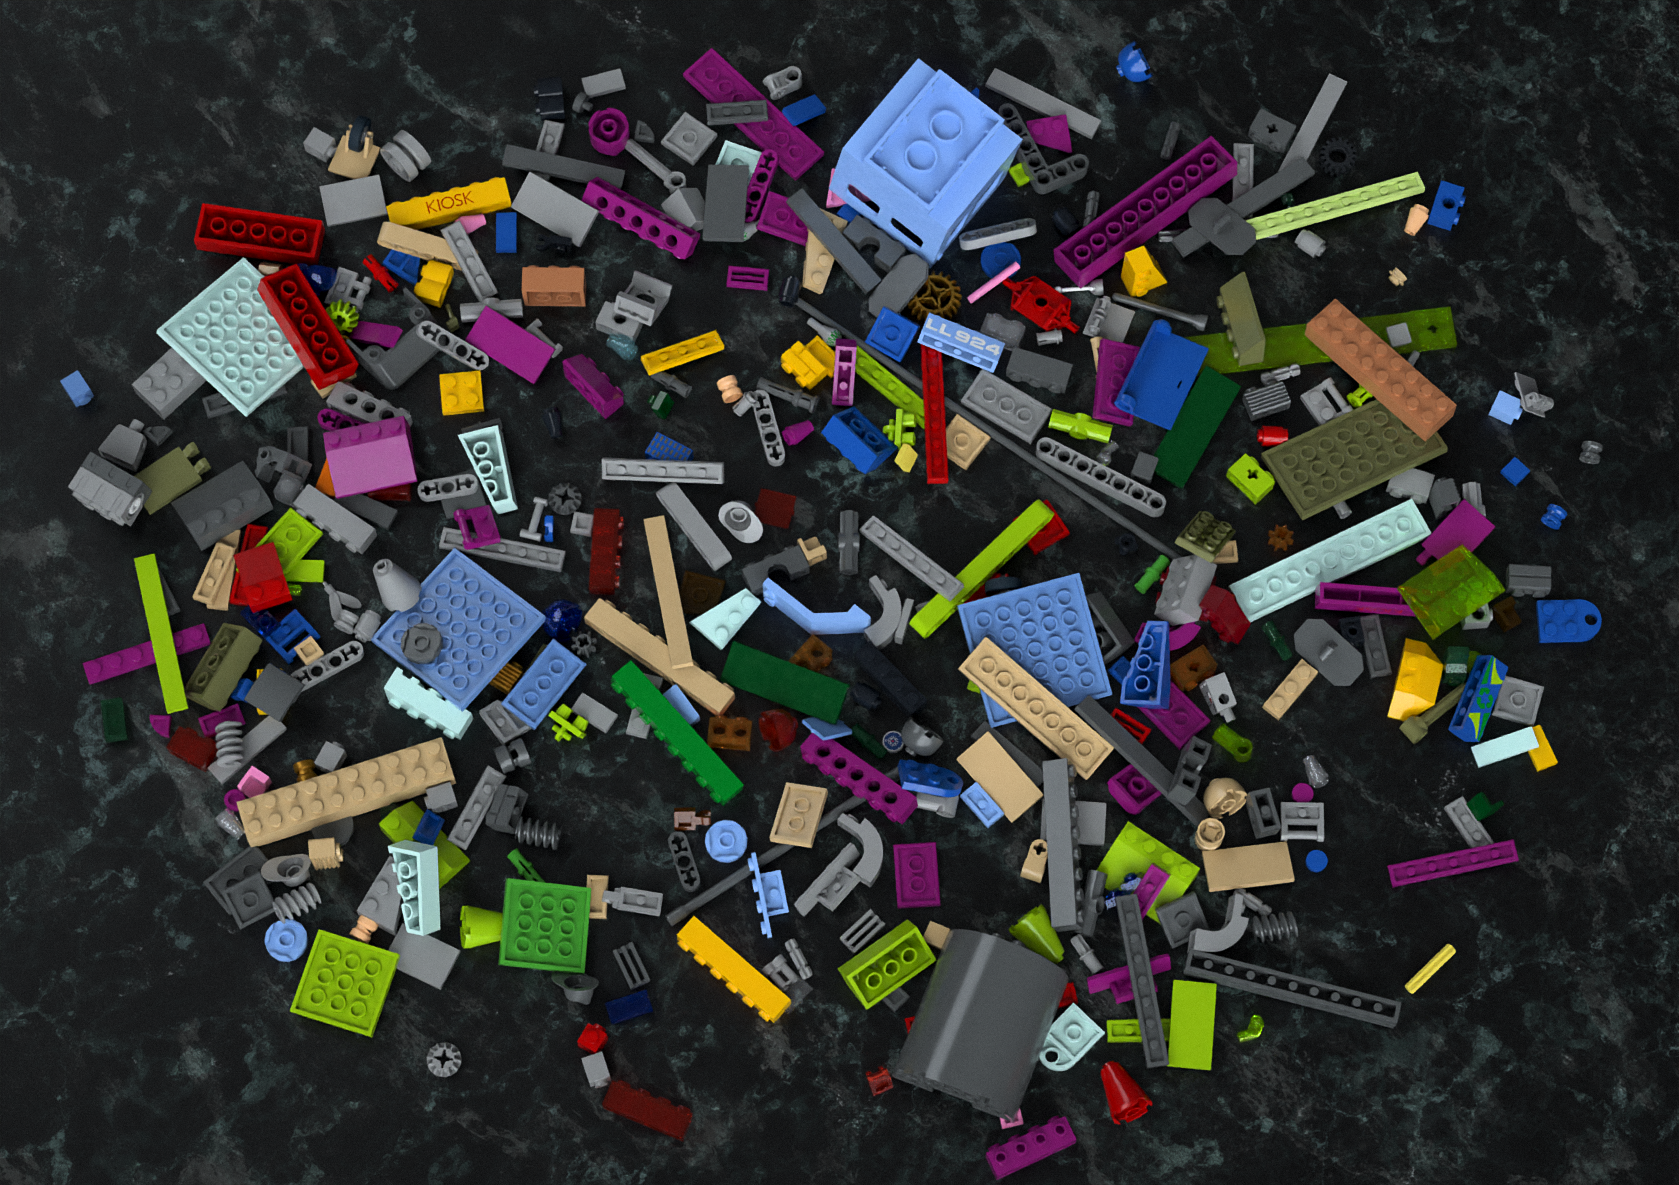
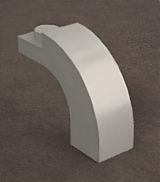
[864,575,901,651]
[838,813,883,888]
[1187,894,1249,954]

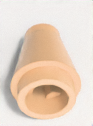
[1404,204,1429,236]

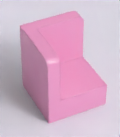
[237,766,272,798]

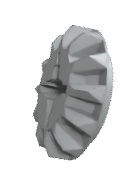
[426,1042,462,1077]

